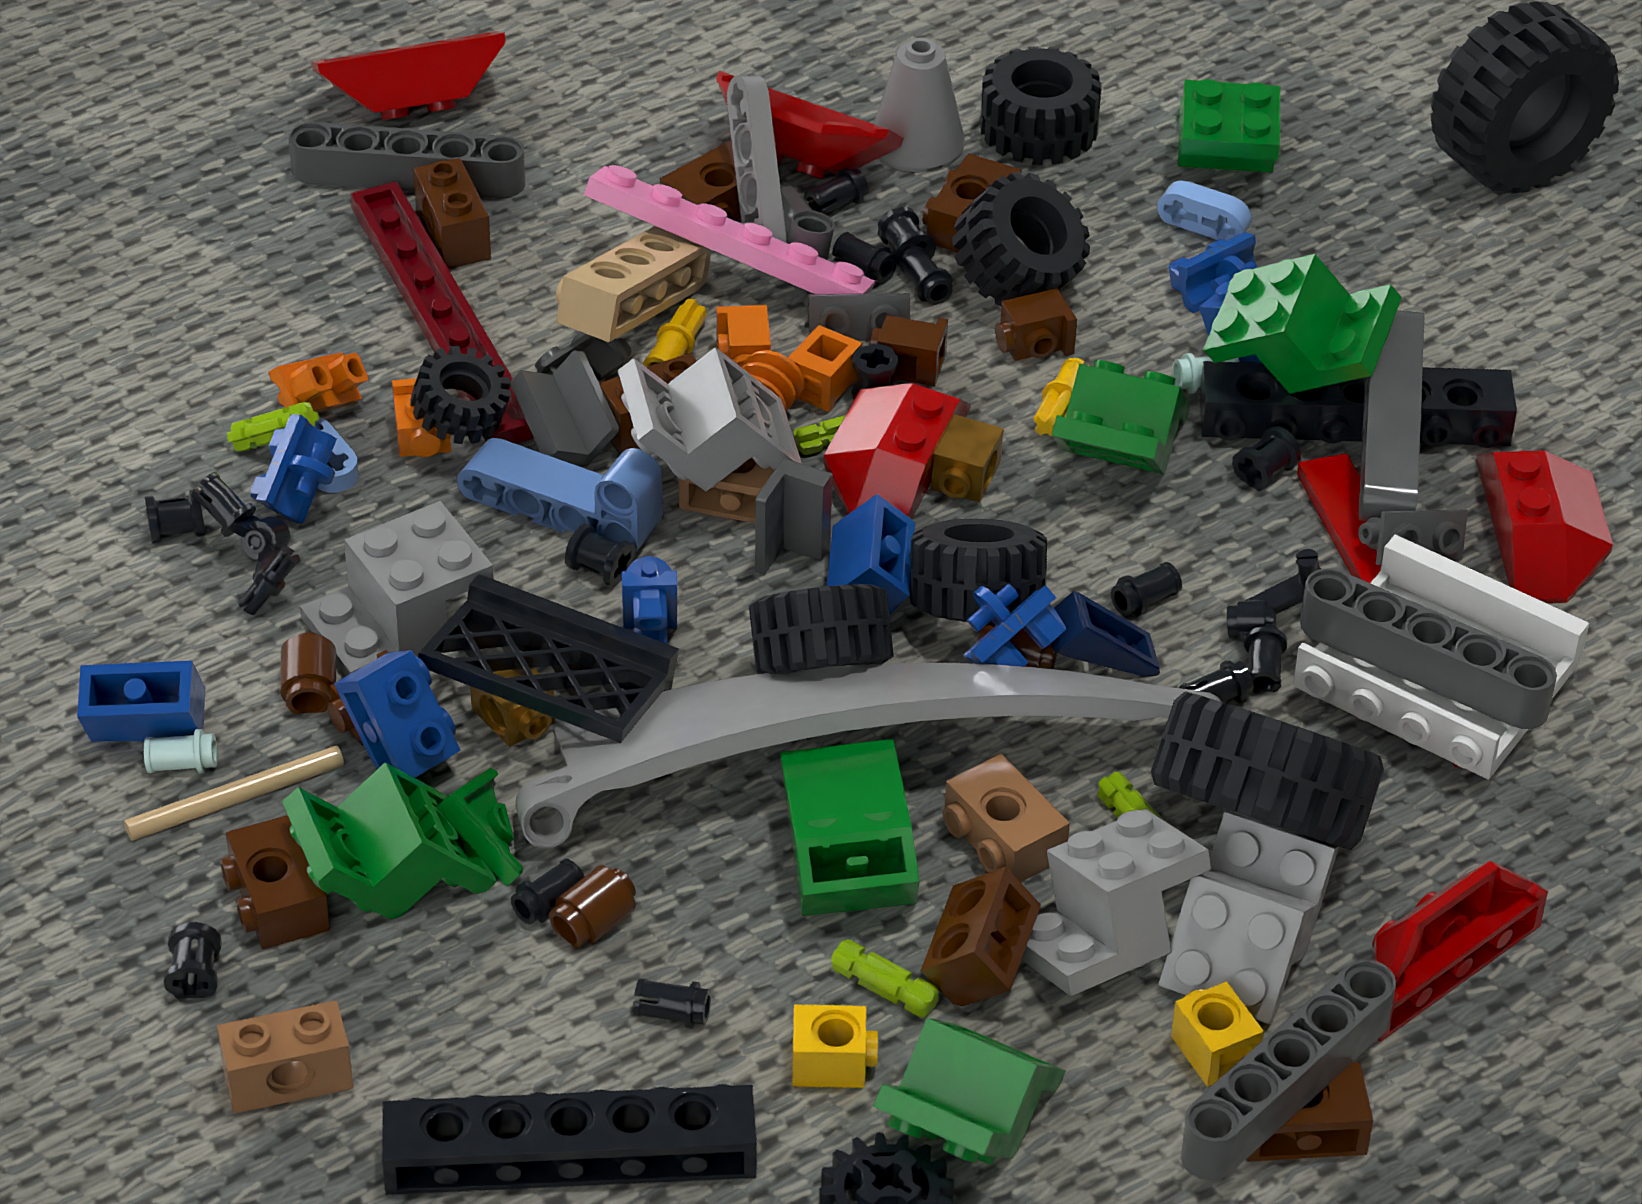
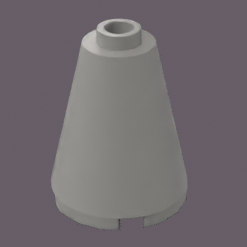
[874,38,965,173]

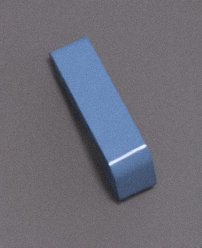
[457,438,663,553]

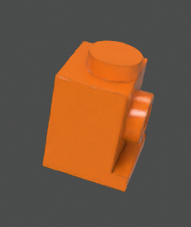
[716,305,771,367]
[788,325,862,412]
[392,378,452,457]

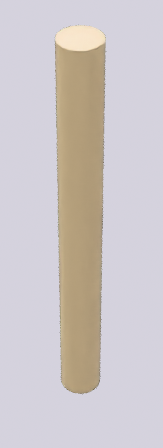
[123,745,344,841]

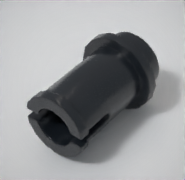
[804,168,869,215]
[832,232,897,282]
[899,246,953,305]
[1111,562,1182,617]
[1179,660,1254,703]
[511,859,585,925]
[633,978,711,1029]

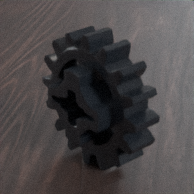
[819,1132,954,1204]

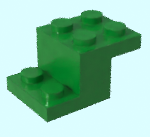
[1177,79,1280,173]
[1203,254,1402,394]
[1052,360,1191,474]
[282,762,497,919]
[873,1018,1066,1165]

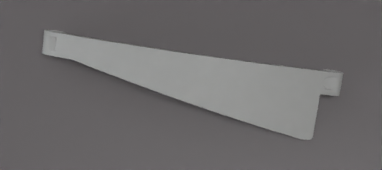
[515,663,1221,848]

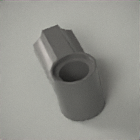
[780,186,835,260]

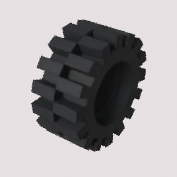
[410,346,511,444]

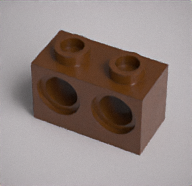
[921,867,1041,1007]

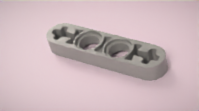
[727,75,786,243]

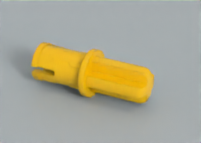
[642,299,707,367]
[1033,358,1089,437]

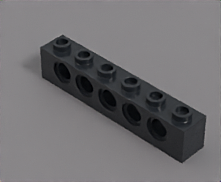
[1199,361,1517,448]
[382,1084,757,1195]

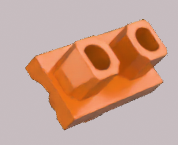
[268,352,368,413]

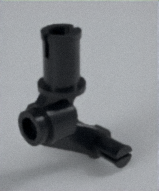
[191,472,300,615]
[1227,549,1321,692]

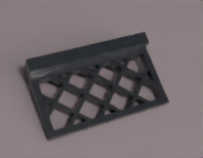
[418,574,679,743]

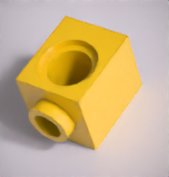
[1171,981,1264,1087]
[792,1005,878,1088]

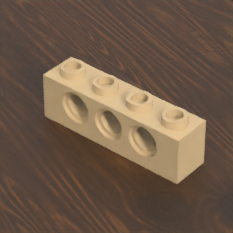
[556,226,712,342]

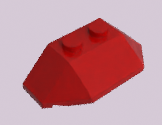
[311,31,506,119]
[716,70,904,180]
[823,383,971,519]
[1476,450,1613,603]
[1372,860,1548,1042]

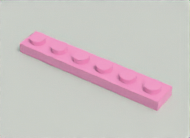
[584,165,875,295]

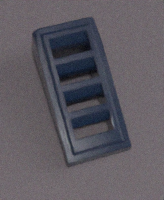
[1052,591,1160,677]

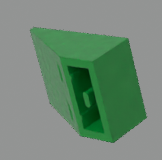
[780,739,920,916]

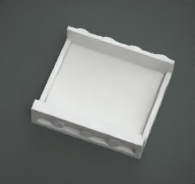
[1293,535,1589,780]

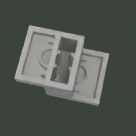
[618,347,802,492]
[300,501,494,676]
[1021,809,1211,996]
[1158,810,1339,1024]

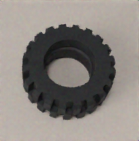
[1430,1,1619,193]
[1151,691,1384,850]

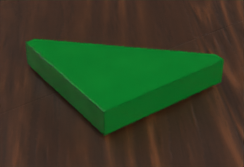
[437,768,524,886]

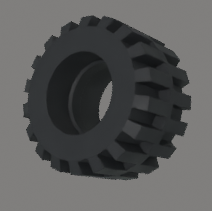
[980,46,1102,165]
[952,172,1090,306]
[910,518,1047,622]
[749,584,894,674]

